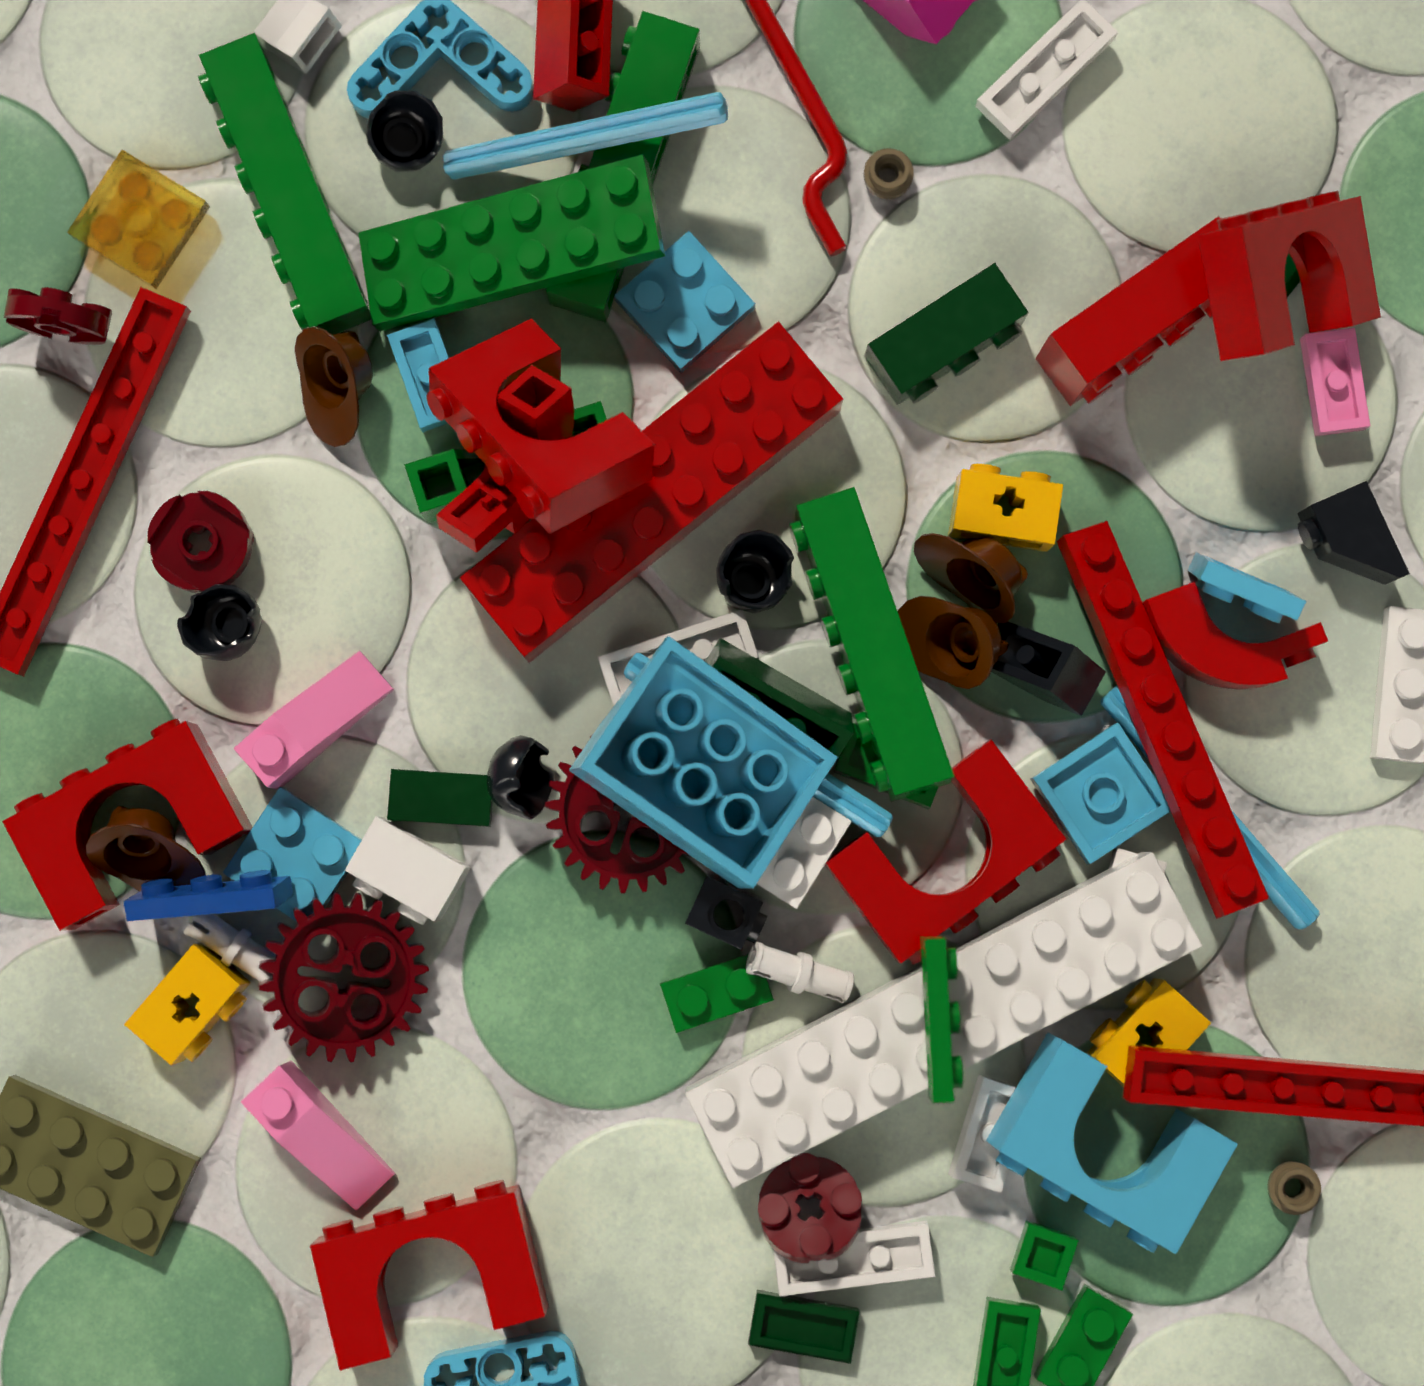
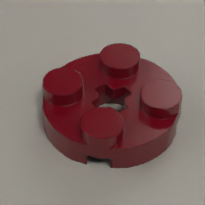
[4,287,112,345]
[148,491,254,593]
[758,1153,862,1263]

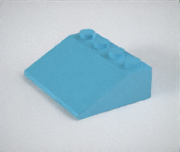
[569,636,838,888]

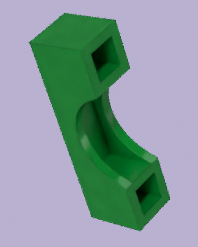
[404,401,607,523]

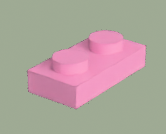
[1300,328,1370,436]

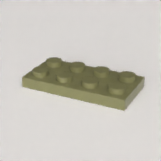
[0,1075,201,1257]

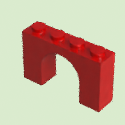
[1198,191,1381,361]
[426,318,655,534]
[2,719,253,931]
[825,739,1066,965]
[310,1180,549,1371]

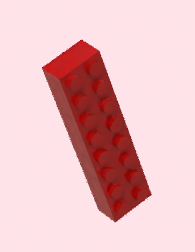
[459,321,844,663]

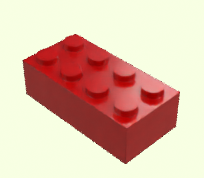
[1035,216,1221,406]

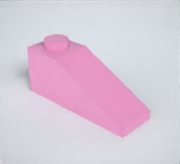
[233,651,394,790]
[241,1060,396,1211]

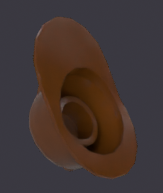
[294,326,373,447]
[914,533,1028,623]
[898,596,1009,689]
[86,806,206,892]

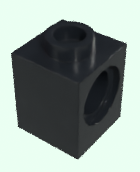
[685,876,768,950]

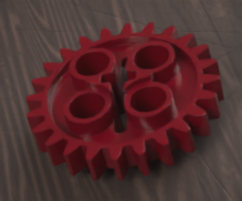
[545,735,693,894]
[258,892,429,1062]

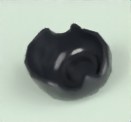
[366,91,443,172]
[716,530,794,613]
[177,584,262,661]
[487,735,554,820]

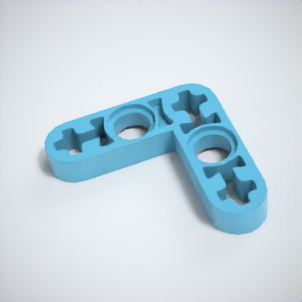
[347,0,534,118]
[424,1331,582,1386]

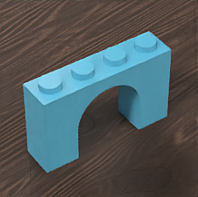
[986,1032,1238,1254]

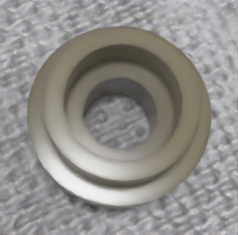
[863,148,914,199]
[1267,1161,1321,1215]

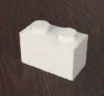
[345,816,471,925]

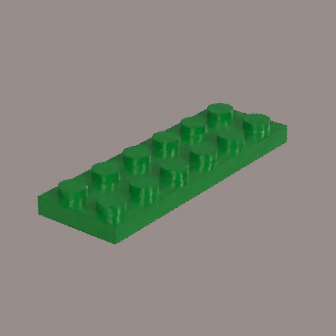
[358,154,665,331]

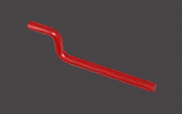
[745,0,848,257]

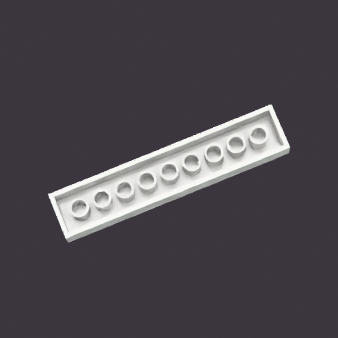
[684,852,1202,1189]

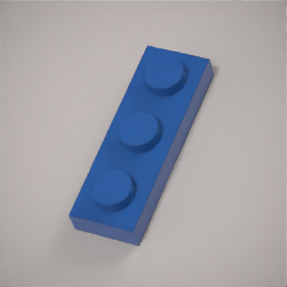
[123,870,293,921]

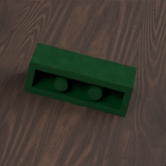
[864,263,1029,405]
[705,638,854,768]

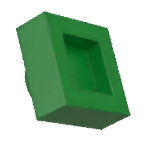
[1010,1220,1079,1291]

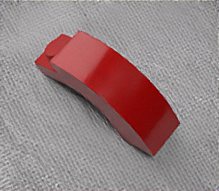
[436,365,574,553]
[1142,581,1328,689]

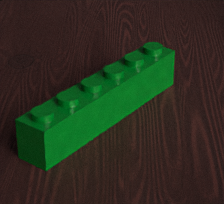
[546,11,700,323]
[198,32,371,335]
[789,487,954,802]

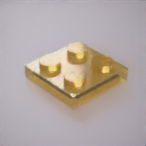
[67,150,210,289]

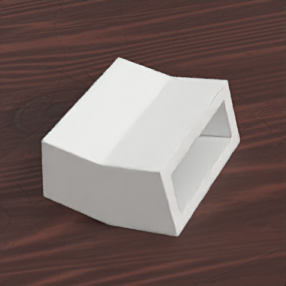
[253,0,342,74]

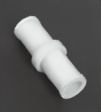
[183,914,276,982]
[746,941,854,1004]

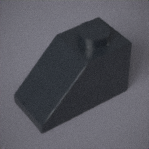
[1297,481,1410,585]
[991,621,1106,716]

